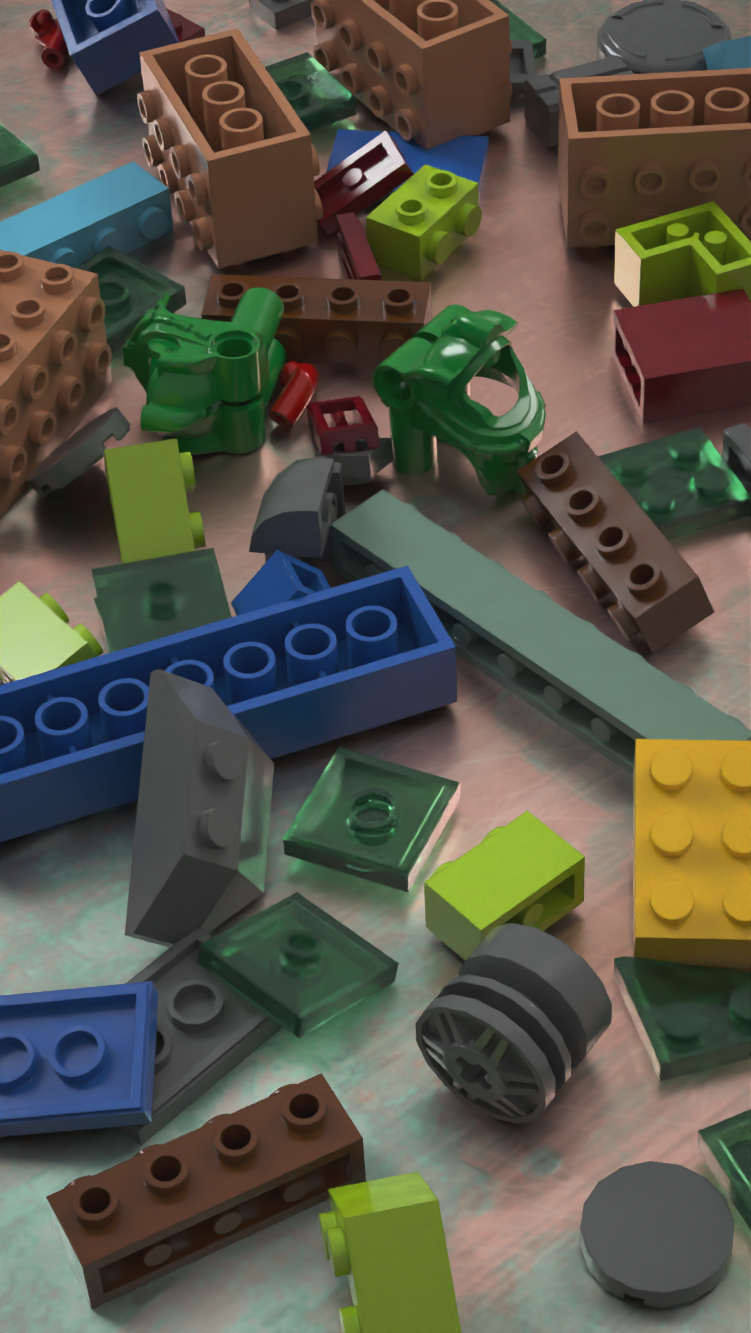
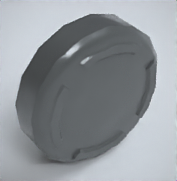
[597,0,732,74]

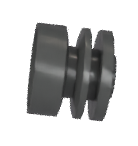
[415,923,612,1124]

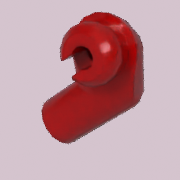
[28,9,69,69]
[268,361,319,429]

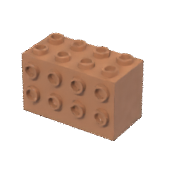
[311,0,513,150]
[137,28,323,269]
[558,68,751,249]
[0,250,112,520]

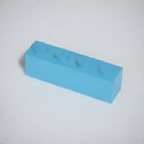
[0,161,174,272]

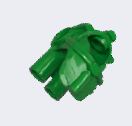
[122,287,286,455]
[372,304,546,496]

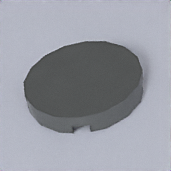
[27,407,131,497]
[580,1161,735,1308]

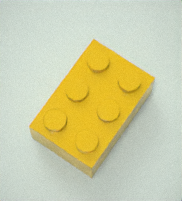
[633,739,751,968]

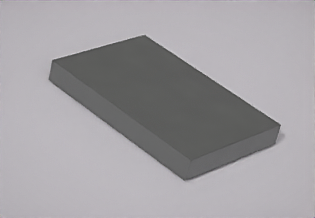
[119,929,297,1146]

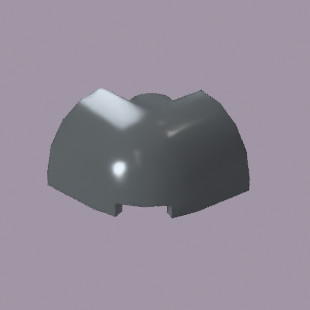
[249,455,346,565]

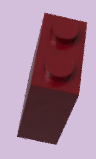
[612,289,751,424]

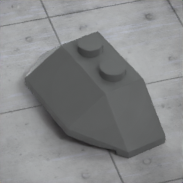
[125,669,274,948]

